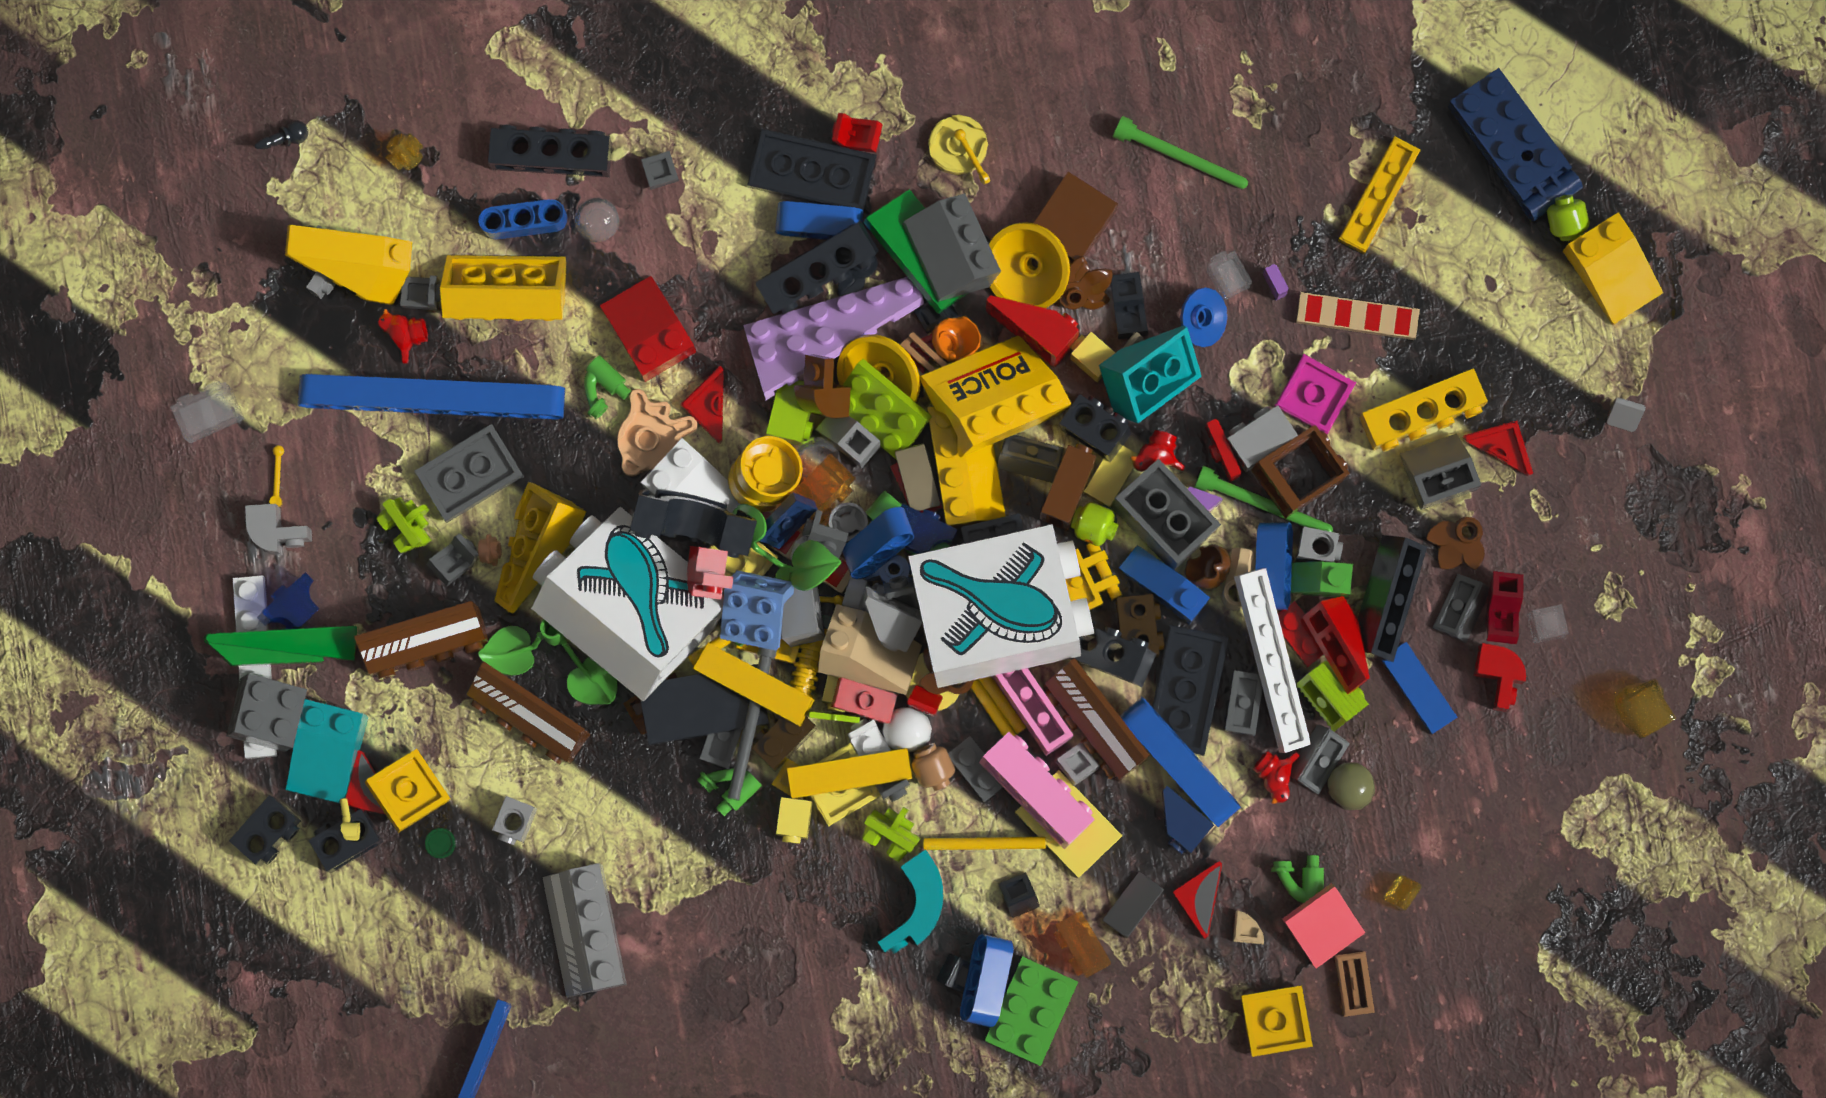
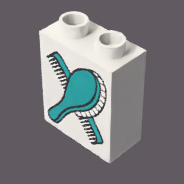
[531,507,724,702]
[908,524,1094,688]

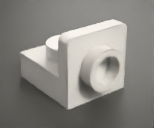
[847,718,891,756]

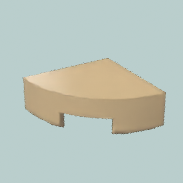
[1233,911,1264,945]

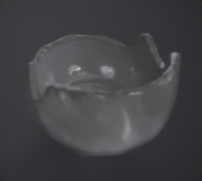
[574,197,620,243]
[797,437,841,481]

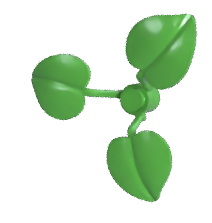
[732,504,842,647]
[478,619,618,705]

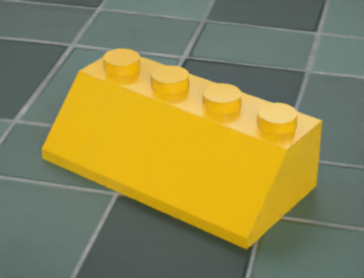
[440,255,566,321]
[927,406,1006,531]

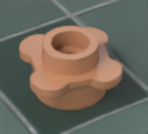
[478,534,502,566]

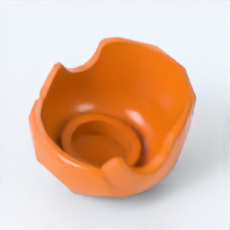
[932,316,981,362]

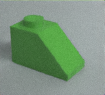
[1291,561,1353,599]

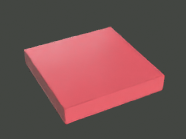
[1282,883,1365,968]

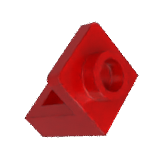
[832,113,883,153]

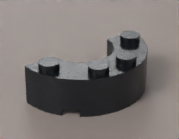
[630,489,757,558]

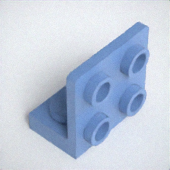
[720,570,794,651]

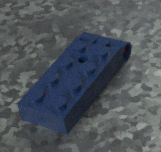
[1448,68,1583,222]

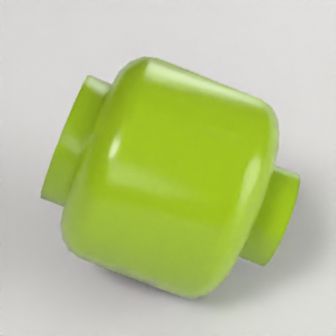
[1547,195,1589,241]
[1071,502,1118,546]

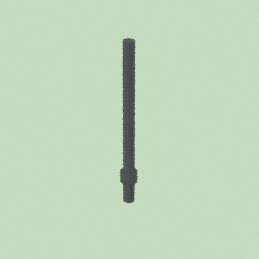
[727,647,777,801]

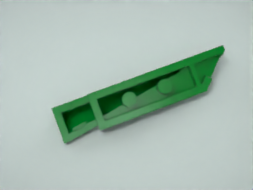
[203,626,357,666]

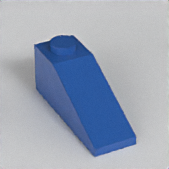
[1118,545,1210,625]

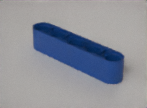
[1120,696,1241,827]

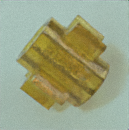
[385,133,423,170]

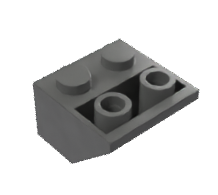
[1400,433,1481,510]

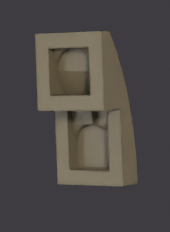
[895,443,940,513]

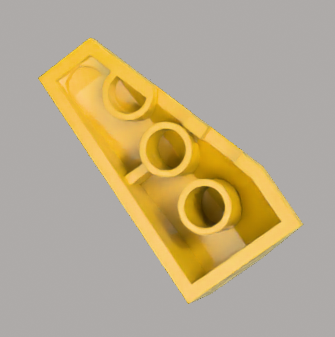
[285,225,412,305]
[495,482,586,613]

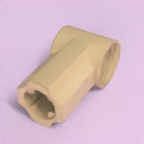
[1221,548,1256,611]

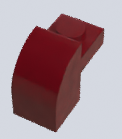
[1485,571,1524,644]

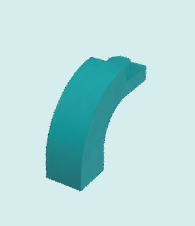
[878,849,944,954]

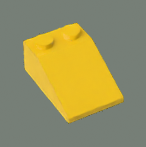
[1563,212,1663,325]

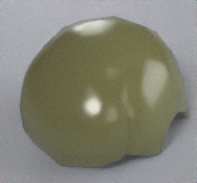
[1328,762,1375,810]

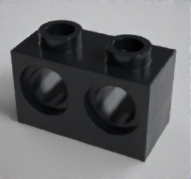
[1059,394,1131,463]
[961,513,1024,544]
[229,795,301,866]
[308,808,384,873]

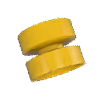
[728,436,803,512]

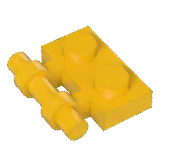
[1065,544,1122,610]

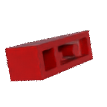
[1302,596,1370,694]

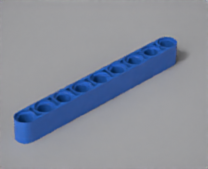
[298,374,565,419]

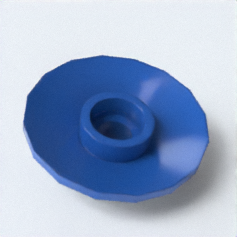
[1180,287,1227,347]

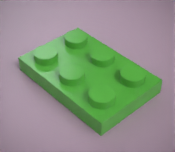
[985,956,1078,1066]

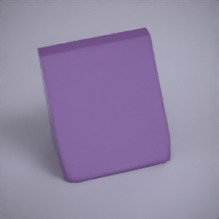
[1188,487,1223,512]

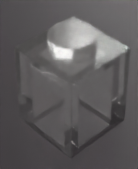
[1206,250,1252,301]
[1527,604,1569,644]

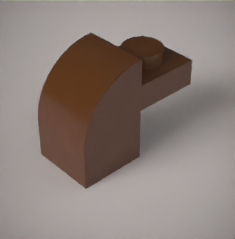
[794,354,851,418]

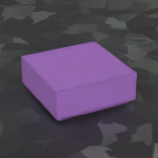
[1263,264,1289,301]

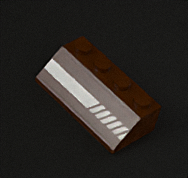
[354,601,489,680]
[1044,658,1150,782]
[467,661,590,765]

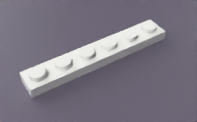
[1234,568,1311,753]
[233,576,277,759]

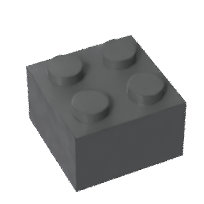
[226,673,307,752]

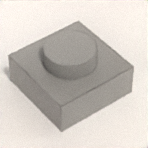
[1056,742,1099,786]

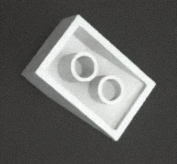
[641,438,740,547]

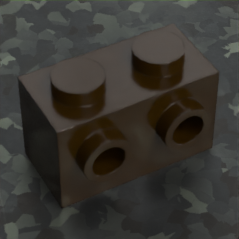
[1115,594,1164,658]
[752,715,817,772]

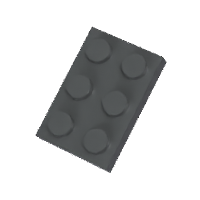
[415,424,523,523]

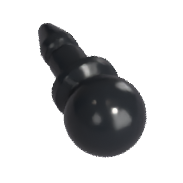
[254,120,309,149]

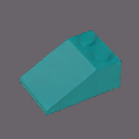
[1099,326,1202,423]
[286,699,369,803]

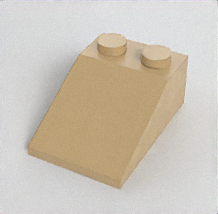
[818,604,922,695]

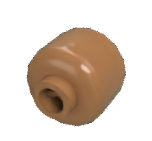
[910,743,955,791]

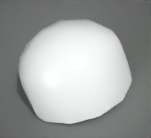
[882,707,932,752]

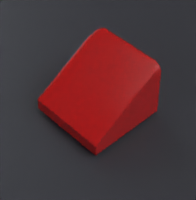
[907,685,943,717]

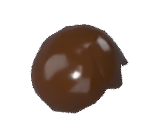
[1185,544,1231,590]

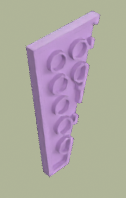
[743,277,924,400]

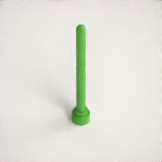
[1113,116,1248,189]
[1194,466,1333,532]

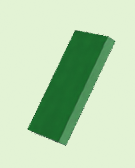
[863,189,968,314]

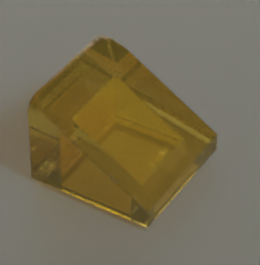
[1384,875,1422,911]

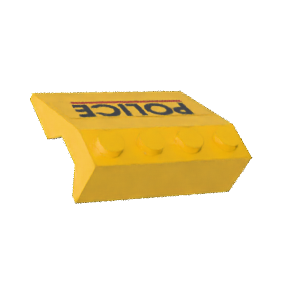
[920,336,1071,458]

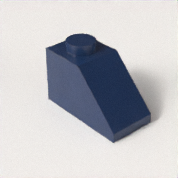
[1162,786,1214,855]

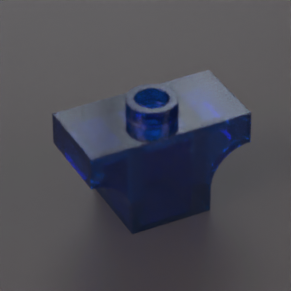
[901,504,957,554]
[257,572,320,629]

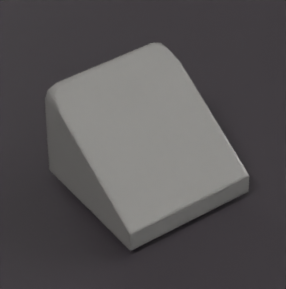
[1607,397,1646,432]

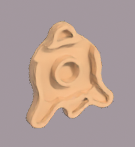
[617,389,698,477]

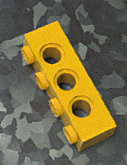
[1360,368,1488,452]

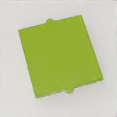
[806,710,860,723]

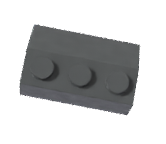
[902,193,1001,302]
[1110,459,1221,570]

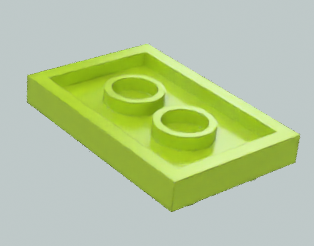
[842,359,932,460]

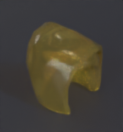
[1613,678,1676,739]

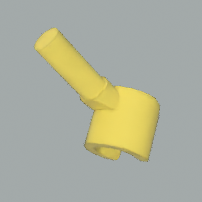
[340,798,360,841]

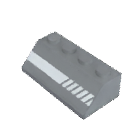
[543,863,627,997]

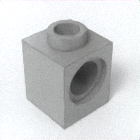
[1296,527,1343,562]
[492,796,537,845]

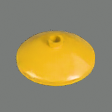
[989,222,1070,308]
[837,334,920,402]

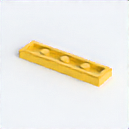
[1338,136,1420,254]
[693,642,814,727]
[787,748,912,799]

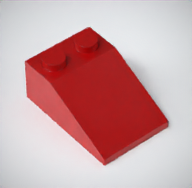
[600,276,696,382]
[986,295,1079,368]

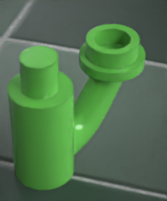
[584,355,631,419]
[697,768,762,816]
[1271,855,1324,903]

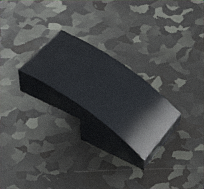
[1111,272,1148,339]

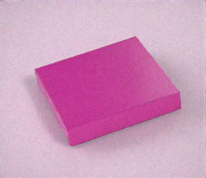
[1274,354,1356,435]

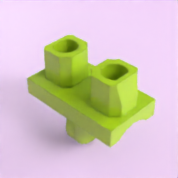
[376,497,432,553]
[862,807,921,862]

